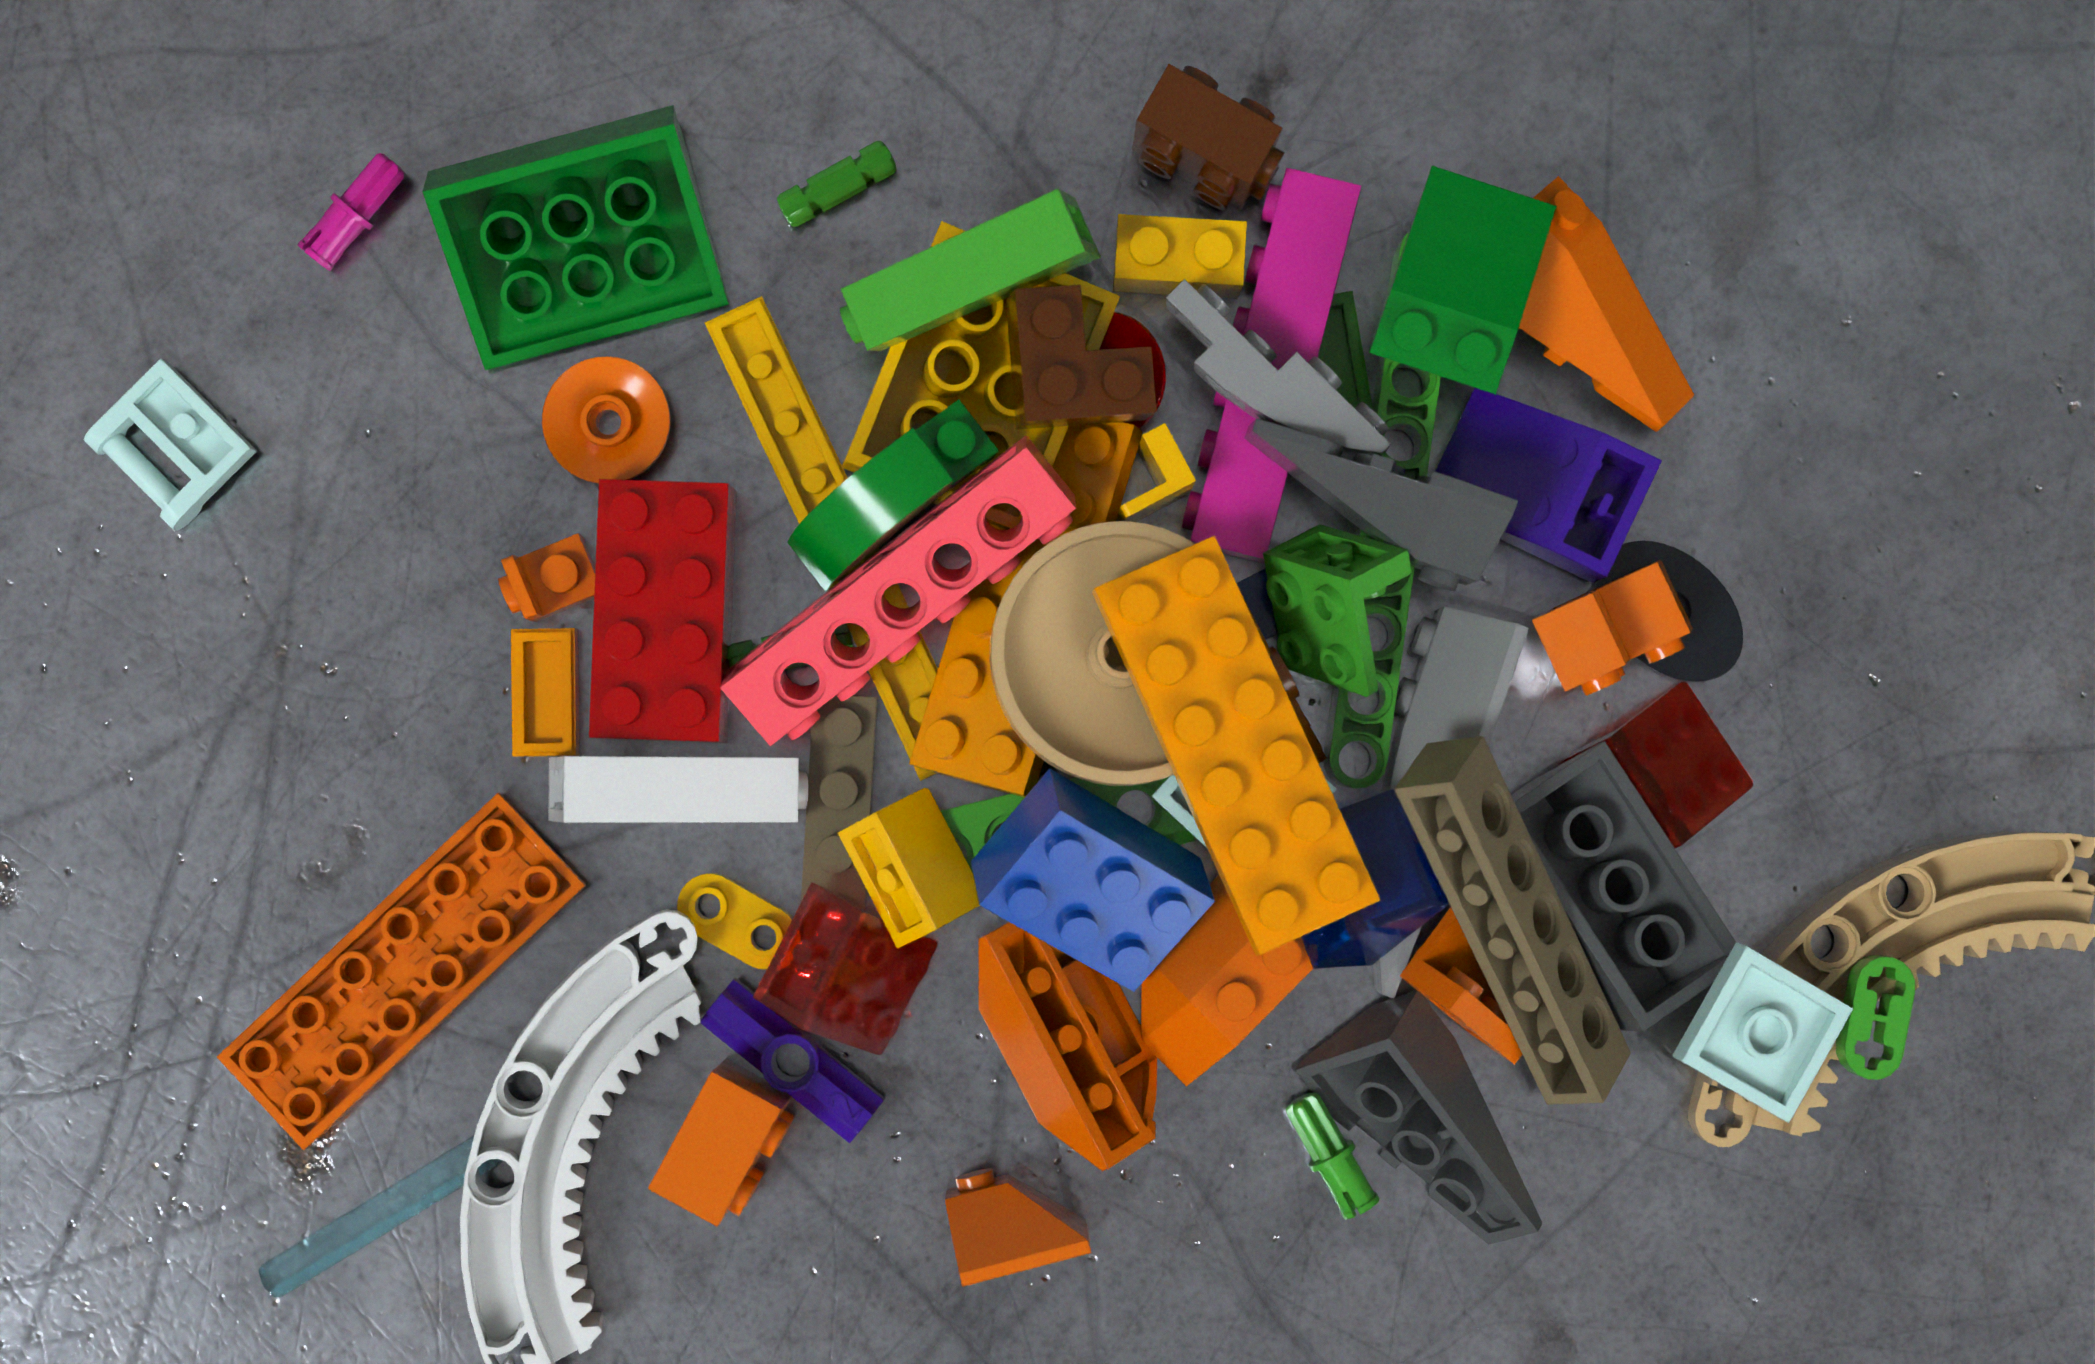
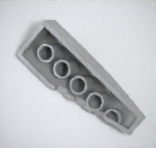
[1370,606,1529,998]

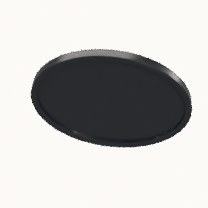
[1594,541,1743,682]

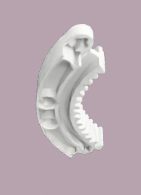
[460,909,701,1364]

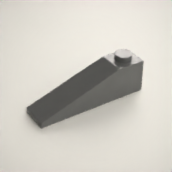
[1244,418,1518,591]

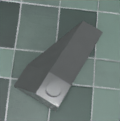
[1295,990,1542,1245]

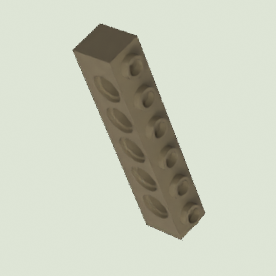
[1394,736,1631,1105]

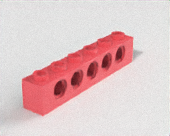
[720,435,1076,746]

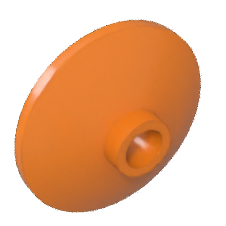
[542,357,670,484]

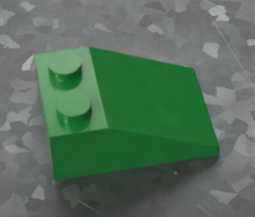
[1368,166,1556,394]

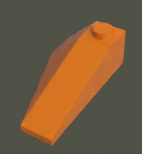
[1519,176,1694,432]

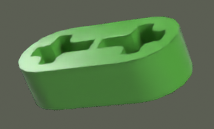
[1836,955,1915,1080]

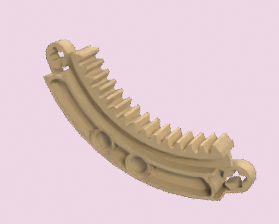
[1688,832,2095,1147]

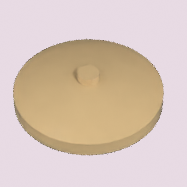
[990,521,1195,786]

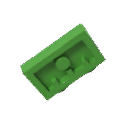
[1263,524,1412,697]

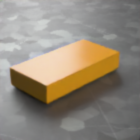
[511,628,580,757]

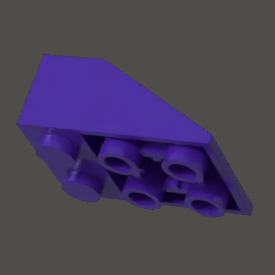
[1434,388,1662,583]

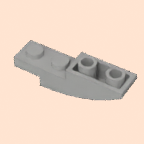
[1166,279,1391,457]

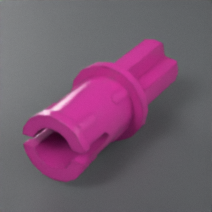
[297,153,405,271]

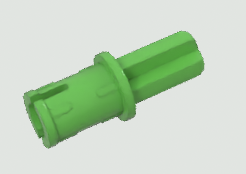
[1286,1092,1380,1220]

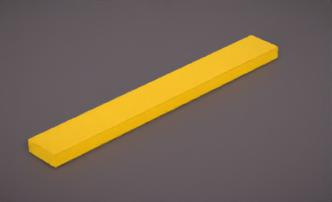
[705,296,938,781]

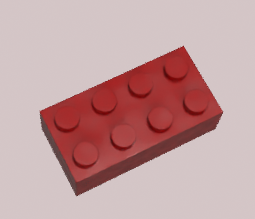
[589,479,737,743]

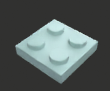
[1672,942,1853,1123]

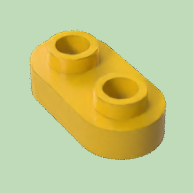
[677,873,799,969]

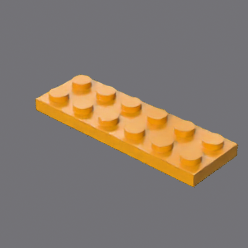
[909,422,1143,797]
[1092,536,1380,956]

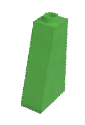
[840,189,1101,351]

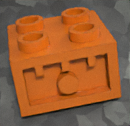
[1399,907,1523,1065]

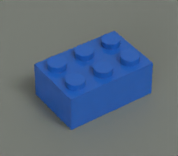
[971,768,1215,992]

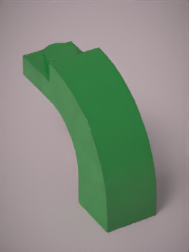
[787,399,999,592]

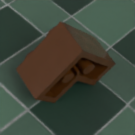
[1006,285,1157,430]

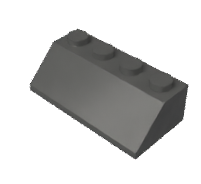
[1511,741,1736,1032]

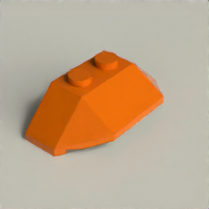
[1141,874,1363,1087]
[979,922,1157,1171]

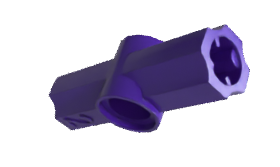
[700,978,885,1143]

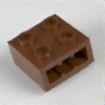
[1132,64,1285,211]

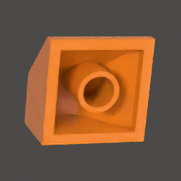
[945,1168,1091,1287]

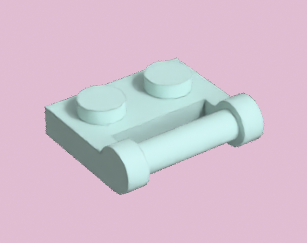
[84,359,257,531]

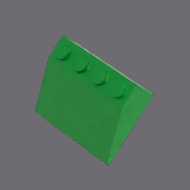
[422,105,729,370]

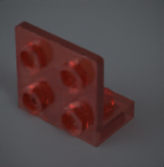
[1563,681,1753,848]
[753,882,937,1055]

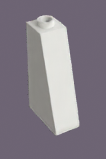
[548,756,808,823]

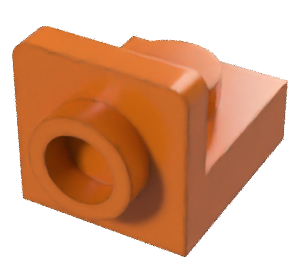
[498,533,595,622]

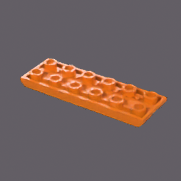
[217,793,587,1151]

